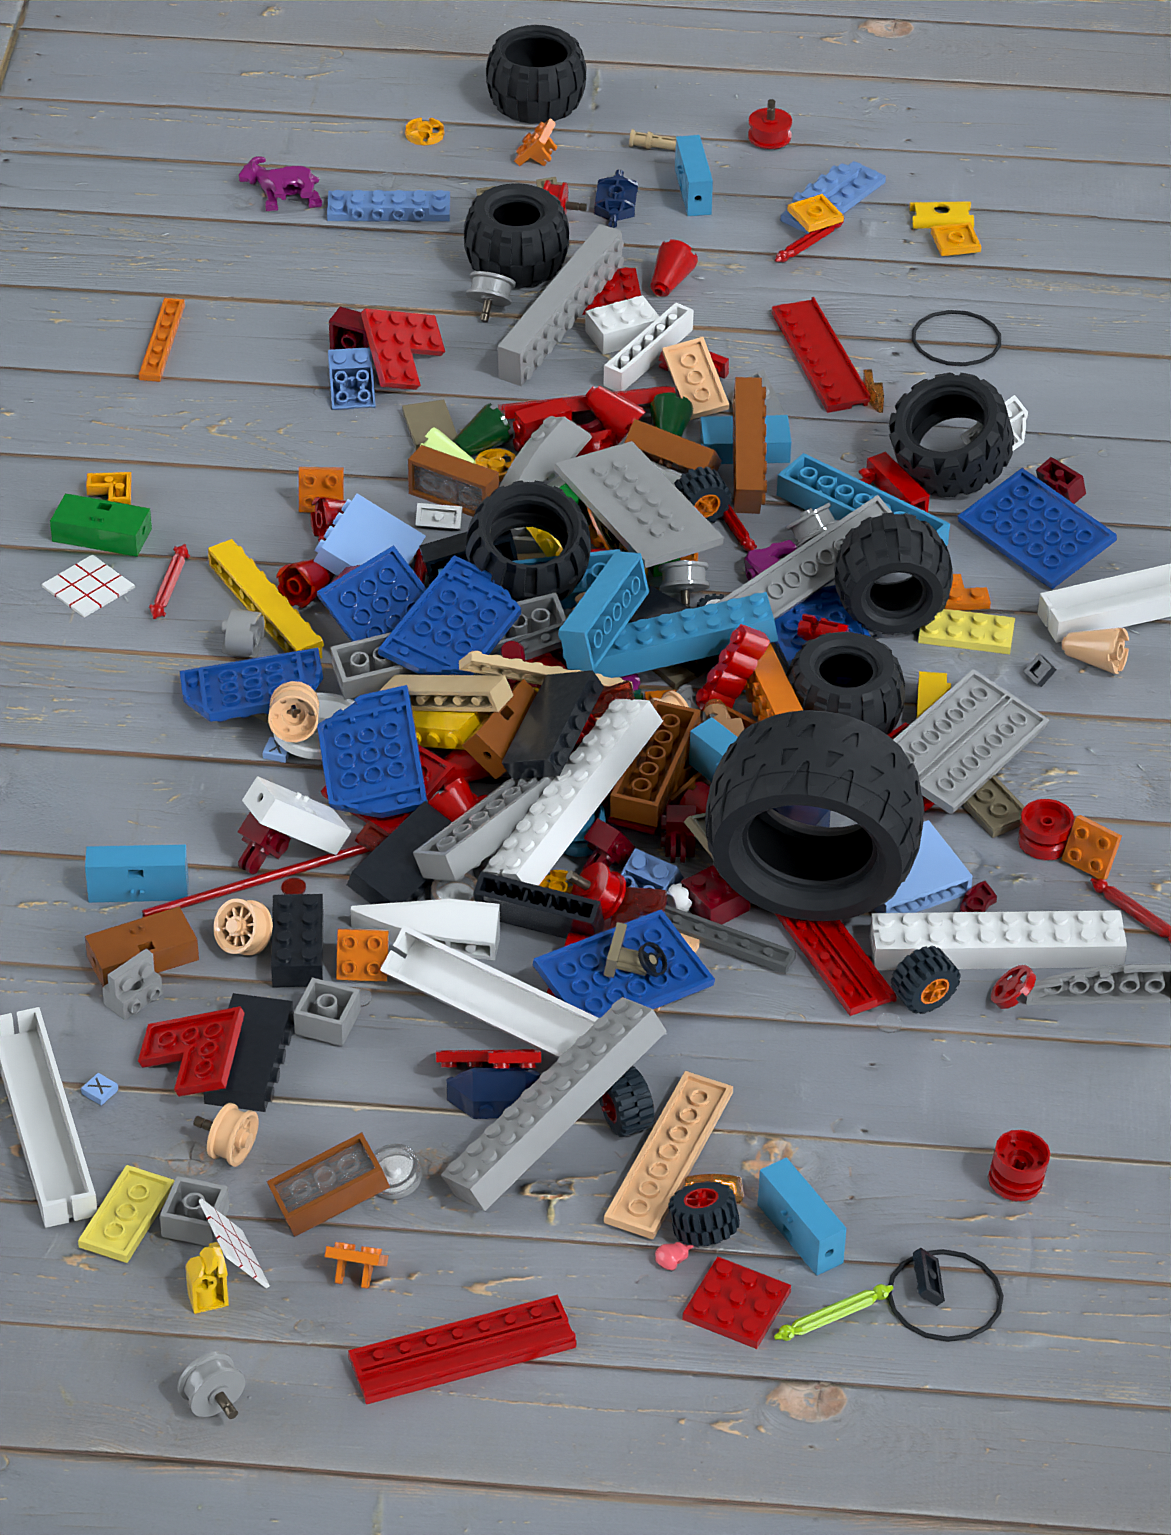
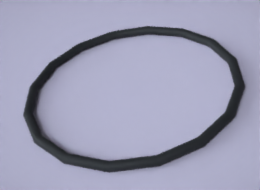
[912,310,1001,366]
[888,1249,1004,1342]

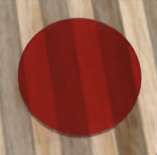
[281,878,306,894]

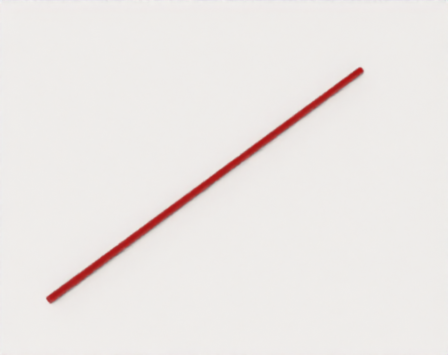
[142,836,388,917]

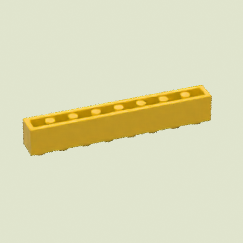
[208,539,324,659]

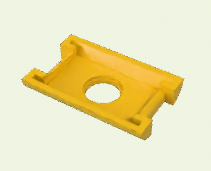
[909,201,974,229]

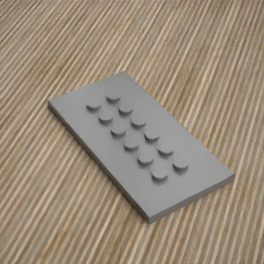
[554,441,724,568]
[893,669,1050,815]

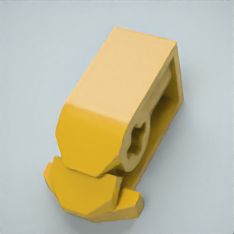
[185,1242,229,1314]

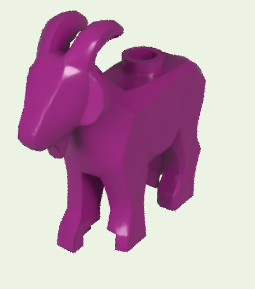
[239,156,322,211]
[744,540,797,581]

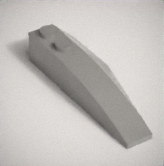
[500,416,592,487]
[1026,964,1171,1005]

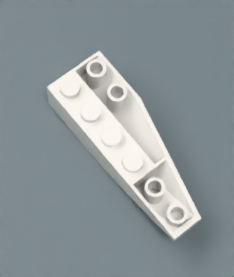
[351,899,500,960]

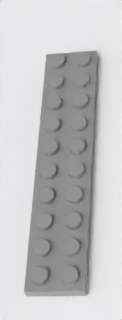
[717,495,892,620]

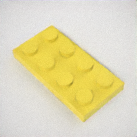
[918,609,1015,654]
[78,1165,175,1263]

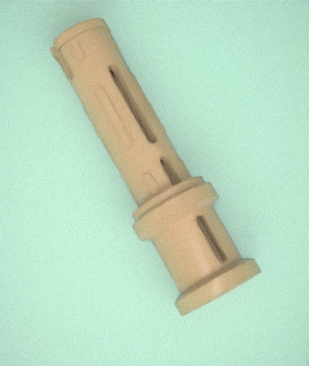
[629,129,676,151]

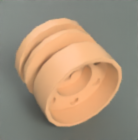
[268,681,319,742]

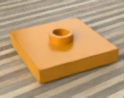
[787,194,844,232]
[931,222,981,256]

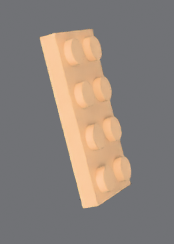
[662,337,729,420]

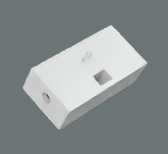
[242,776,351,855]

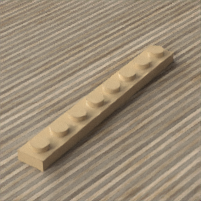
[459,651,633,698]

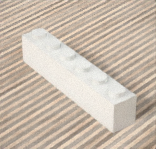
[604,303,694,391]

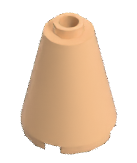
[1062,628,1129,674]

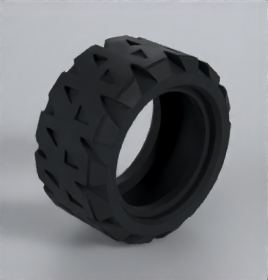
[888,372,1014,497]

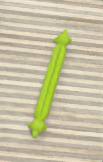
[774,1284,894,1341]

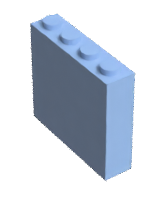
[314,494,426,576]
[874,820,973,913]

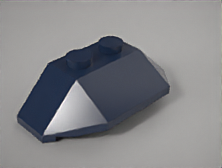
[446,1067,541,1119]

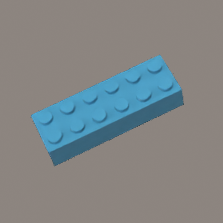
[558,551,649,671]

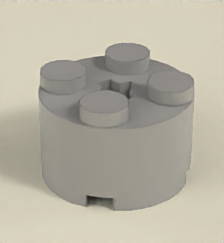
[222,609,265,658]

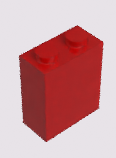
[513,398,572,452]

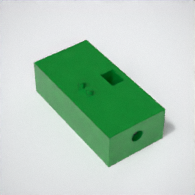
[50,493,152,557]

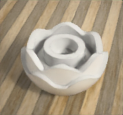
[666,883,692,912]

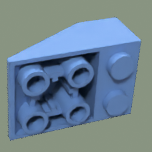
[328,348,376,410]
[611,848,684,923]

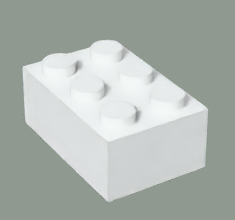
[585,296,659,355]

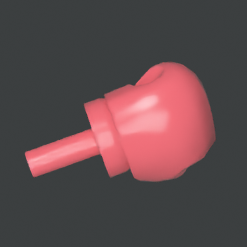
[655,1242,695,1271]

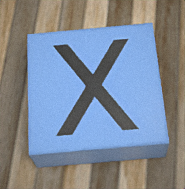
[263,737,290,763]
[81,1073,118,1106]

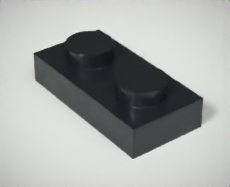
[913,1247,945,1306]

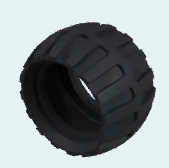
[466,480,591,602]

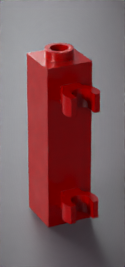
[859,451,930,513]

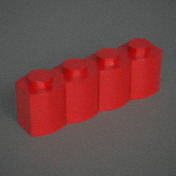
[696,624,770,712]

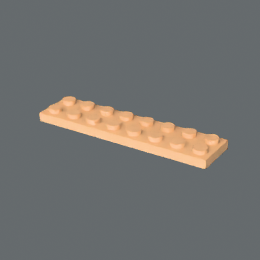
[604,1071,733,1240]

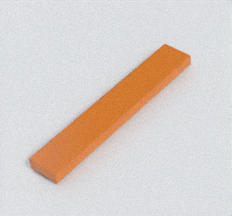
[139,298,185,382]

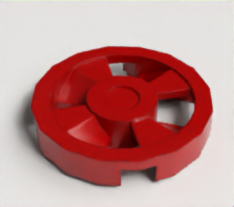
[991,965,1036,1009]

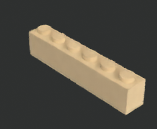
[380,675,514,712]

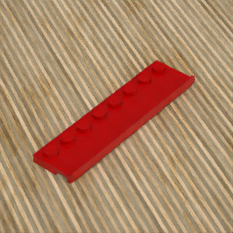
[771,297,870,413]
[498,386,676,419]
[774,913,897,1016]
[348,1294,577,1404]

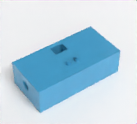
[675,135,713,216]
[700,415,792,464]
[689,717,738,782]
[85,844,189,903]
[757,1157,847,1276]

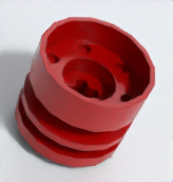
[988,1130,1051,1201]

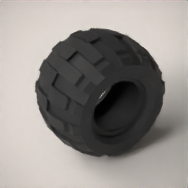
[486,25,587,124]
[464,183,569,288]
[834,512,953,635]
[786,632,905,734]

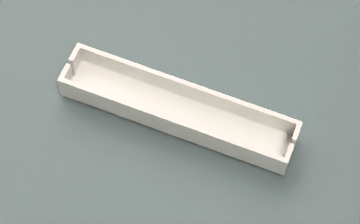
[1037,564,1171,643]
[483,699,663,886]
[870,910,1127,970]
[380,925,599,1058]
[0,1007,97,1228]

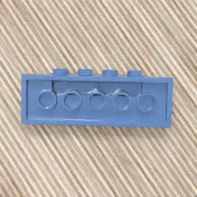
[780,161,886,233]
[327,190,450,221]

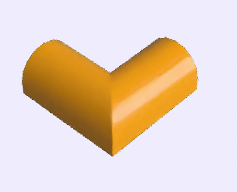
[86,472,132,505]

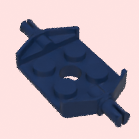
[594,169,638,228]

